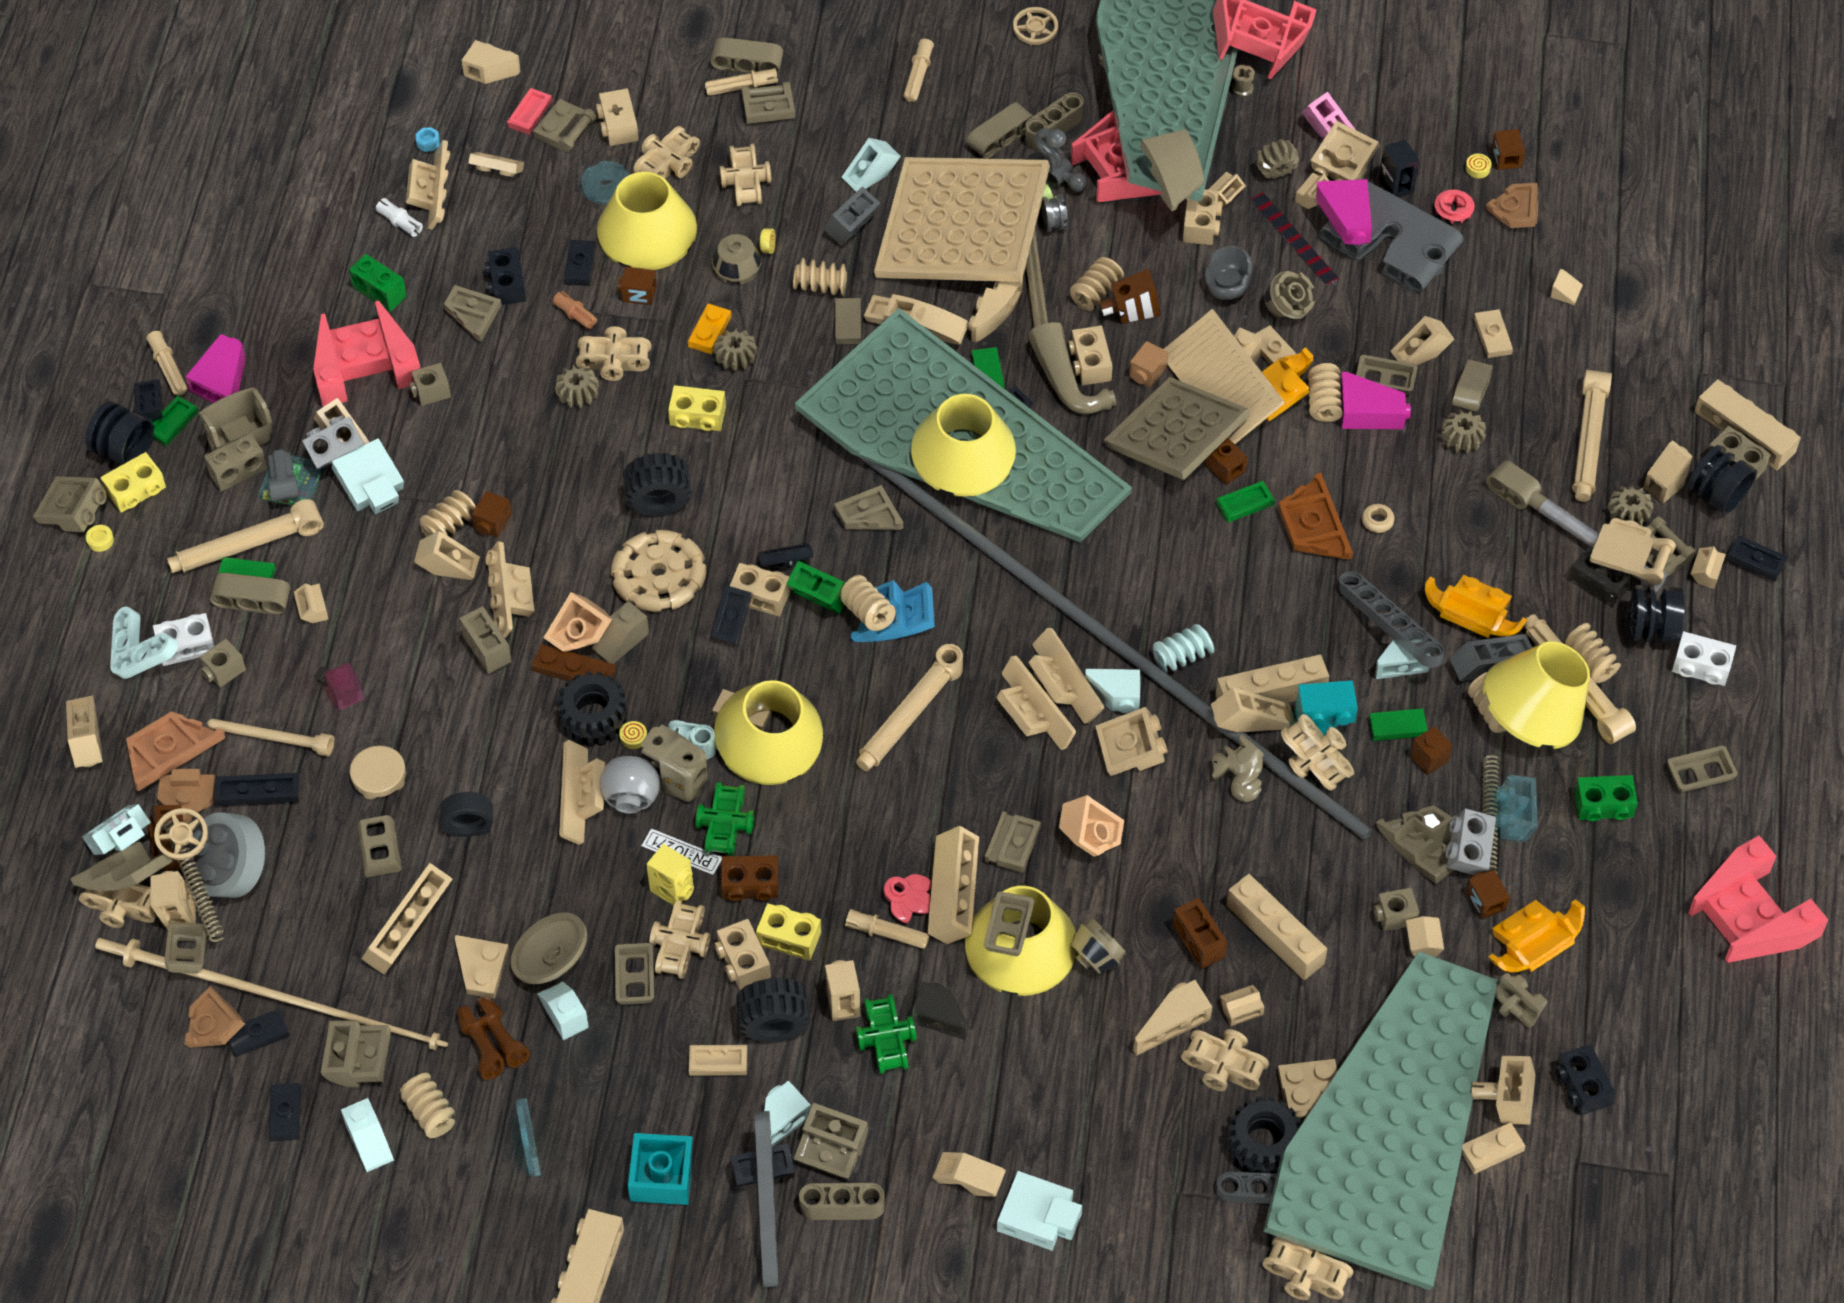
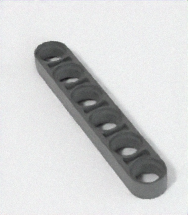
[1339,571,1444,668]
[755,1111,779,1287]
[1216,1172,1277,1204]

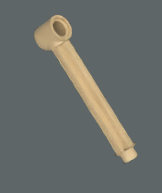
[1572,369,1612,502]
[167,499,324,573]
[1524,614,1636,744]
[856,644,963,771]

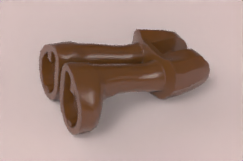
[457,995,530,1080]

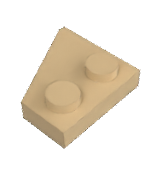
[455,935,509,999]

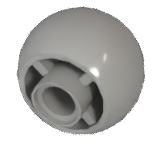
[600,756,660,813]

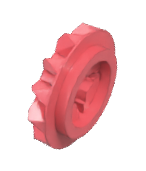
[1434,190,1474,224]

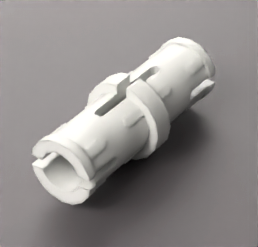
[376,198,423,237]

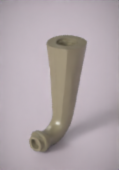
[1028,322,1116,415]

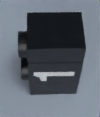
[1379,139,1420,198]

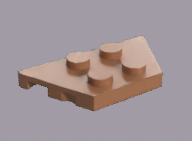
[126,711,225,791]

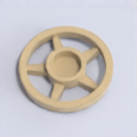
[1013,7,1058,46]
[154,808,208,860]

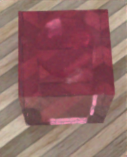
[324,662,364,710]

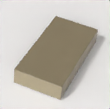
[835,298,861,344]

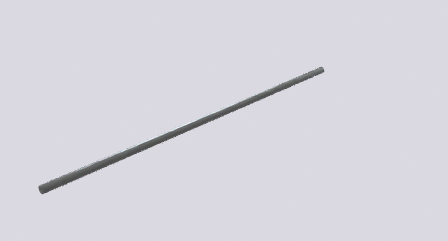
[860,457,1372,840]

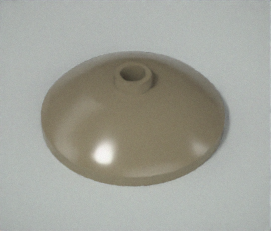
[511,913,587,984]

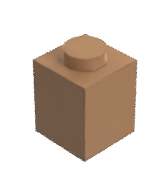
[1129,341,1168,388]

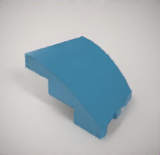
[851,580,935,642]

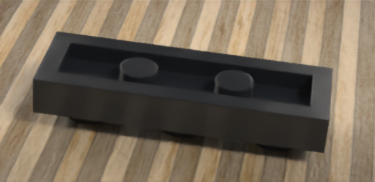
[214,773,300,806]

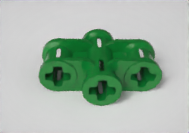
[696,782,754,856]
[855,994,917,1074]

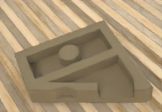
[444,285,502,342]
[834,485,903,530]

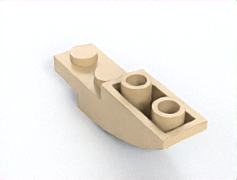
[968,278,1023,343]
[864,294,969,345]

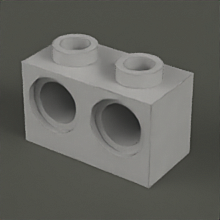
[302,415,365,470]
[1446,808,1496,875]

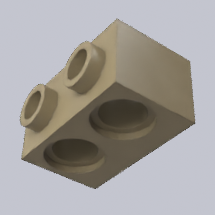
[1707,426,1771,480]
[204,433,267,491]
[459,606,512,674]

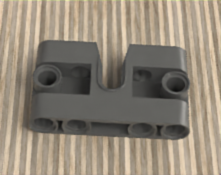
[1319,181,1463,293]

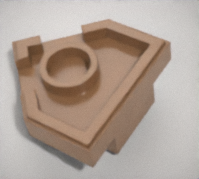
[1486,183,1538,228]
[157,769,216,824]
[184,986,245,1048]

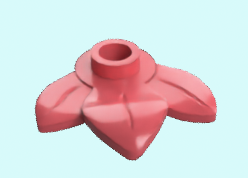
[883,874,932,924]

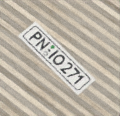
[641,829,722,875]

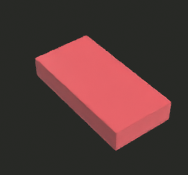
[507,88,552,135]

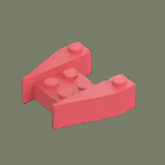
[1213,0,1316,79]
[1070,110,1161,202]
[313,301,420,407]
[1688,835,1828,963]

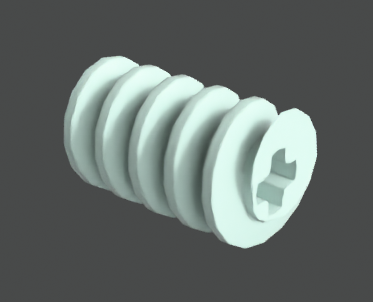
[1153,624,1214,674]

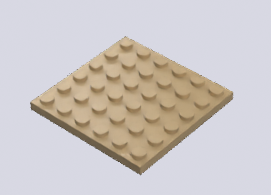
[874,157,1050,282]

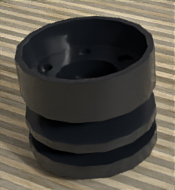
[85,401,154,465]
[1687,445,1757,515]
[1628,585,1684,644]

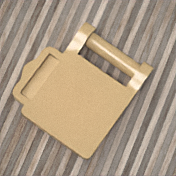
[1590,518,1676,585]

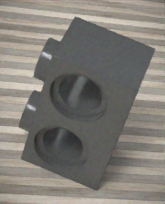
[823,186,880,246]

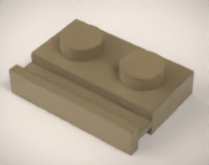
[985,811,1041,873]

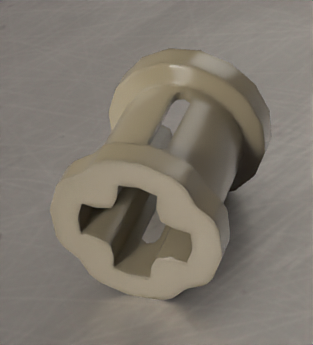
[1232,65,1255,98]

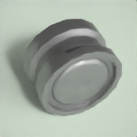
[1041,194,1068,232]

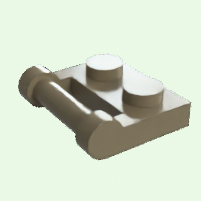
[741,82,795,124]
[533,99,597,152]
[1646,516,1697,577]

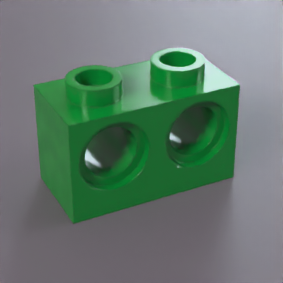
[349,254,407,312]
[786,561,845,614]
[1574,775,1638,821]

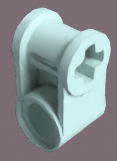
[668,720,717,759]

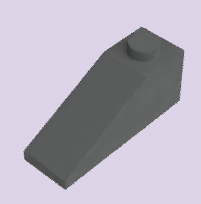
[1449,634,1532,681]

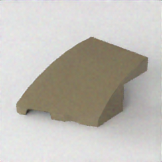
[1140,129,1204,211]
[1376,805,1470,884]
[70,840,173,891]

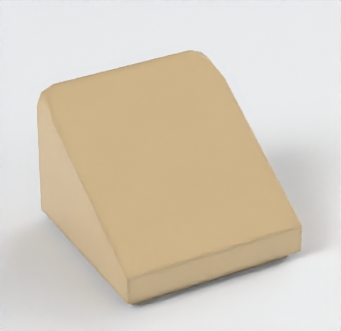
[1550,269,1583,305]

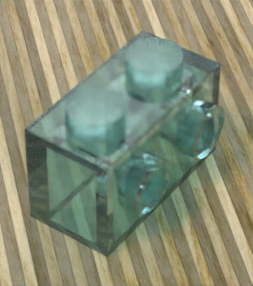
[1496,775,1538,842]

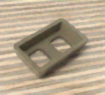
[1356,355,1418,396]
[1668,746,1738,792]
[357,815,402,877]
[984,891,1034,957]
[164,922,207,974]
[615,943,654,1005]

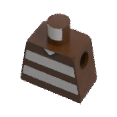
[1099,269,1161,324]

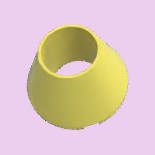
[597,172,697,270]
[911,394,1016,496]
[1483,641,1590,749]
[714,681,823,785]
[965,886,1077,996]

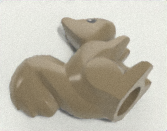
[1212,735,1264,802]

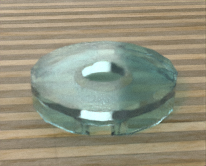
[581,161,629,204]

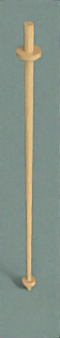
[95,938,448,1050]

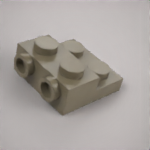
[33,476,107,532]

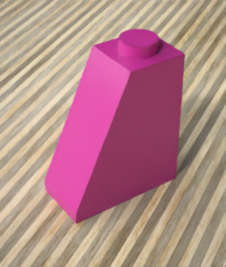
[1316,179,1372,245]
[186,334,246,403]
[1340,372,1411,429]

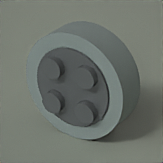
[188,812,265,898]

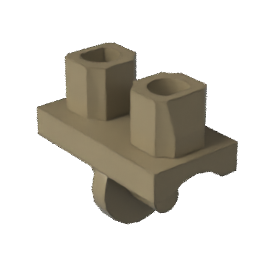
[1495,973,1547,1029]

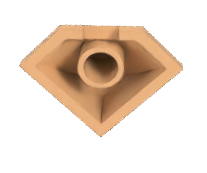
[543,592,612,652]
[1059,795,1124,857]

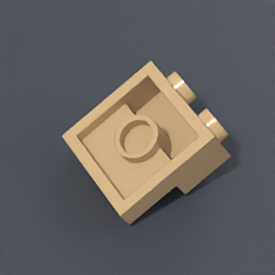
[1311,121,1379,181]
[1096,707,1168,776]
[1277,1059,1337,1123]

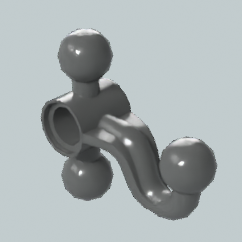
[1028,128,1087,192]

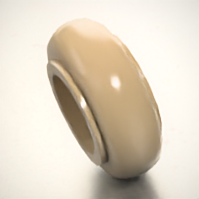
[1362,504,1395,533]

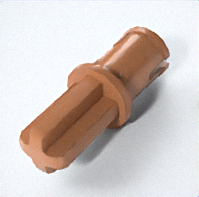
[553,291,597,329]

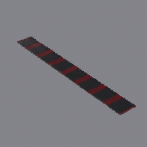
[1251,193,1339,285]

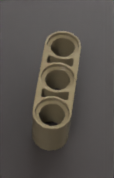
[710,38,784,74]
[1025,92,1084,150]
[967,102,1033,159]
[1452,359,1493,412]
[210,573,291,615]
[799,1183,885,1220]

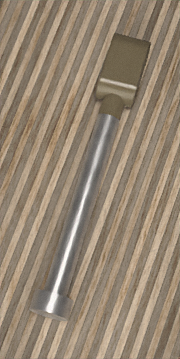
[1486,461,1667,593]

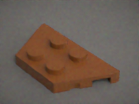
[1278,473,1353,559]

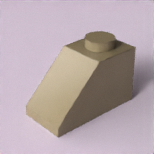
[592,601,649,664]

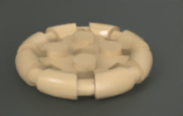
[611,530,706,612]

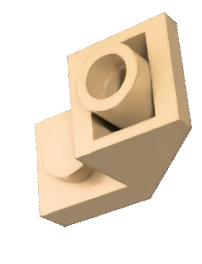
[933,1152,1006,1197]

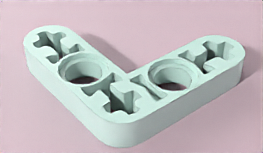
[110,607,178,679]

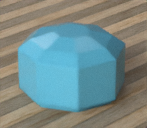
[416,127,440,152]

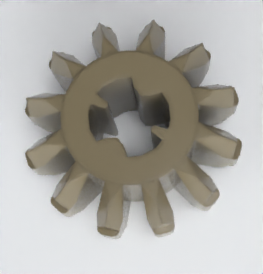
[1256,139,1299,179]
[714,328,757,372]
[555,365,599,409]
[1442,409,1486,454]
[1607,485,1653,526]

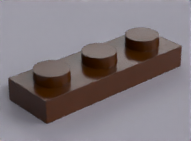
[531,644,617,681]

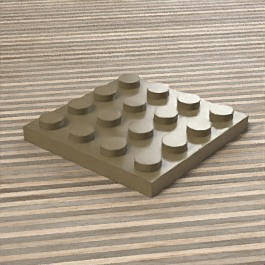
[1104,377,1250,480]

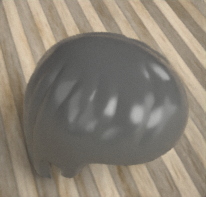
[1205,245,1253,300]

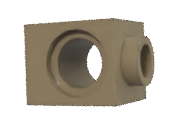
[409,363,451,406]
[200,639,246,688]
[1374,888,1419,931]

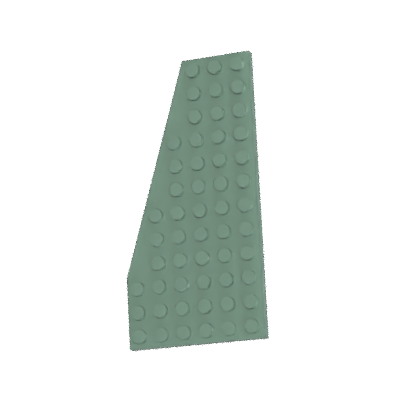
[1095,0,1238,202]
[795,308,1132,542]
[1264,952,1498,1290]

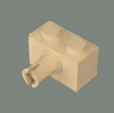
[1472,1056,1536,1125]

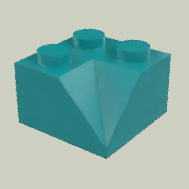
[1294,680,1358,735]
[628,1133,693,1205]

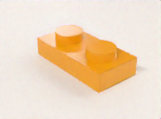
[688,304,731,354]

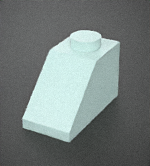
[842,138,901,192]
[1375,639,1431,679]
[1085,669,1140,713]
[537,981,589,1040]
[764,1081,811,1147]
[341,1098,394,1172]

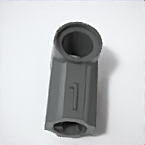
[268,450,299,502]

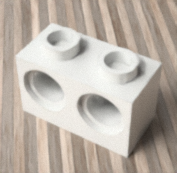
[153,613,214,666]
[1672,631,1736,686]

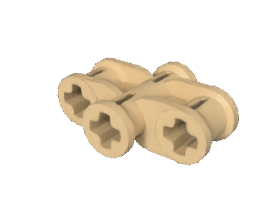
[633,126,700,179]
[720,144,771,206]
[576,326,651,381]
[1281,714,1354,791]
[79,880,156,928]
[649,900,711,979]
[1181,1029,1269,1091]
[1262,1236,1354,1300]

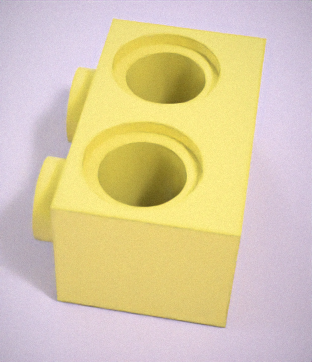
[668,385,726,431]
[100,452,166,513]
[647,844,694,905]
[756,903,821,961]

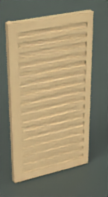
[1164,309,1285,444]

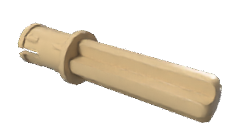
[903,39,934,102]
[705,68,778,96]
[146,331,188,396]
[845,909,929,948]

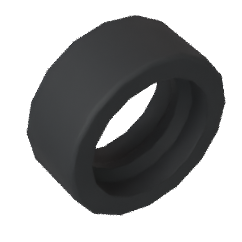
[440,792,493,837]

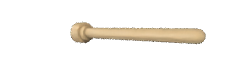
[207,719,335,757]

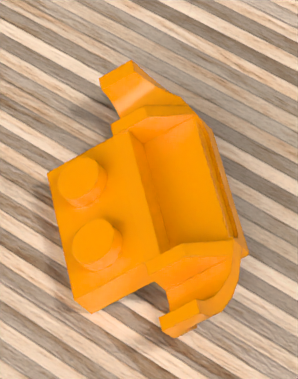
[1262,347,1313,422]
[1425,575,1528,638]
[1488,899,1585,972]

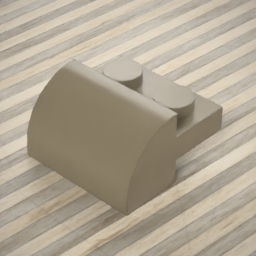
[321,1020,391,1087]
[793,1103,868,1181]

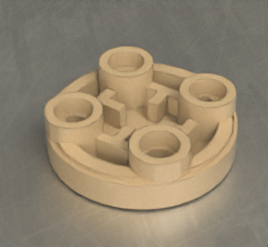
[350,746,406,800]

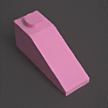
[1301,92,1355,139]

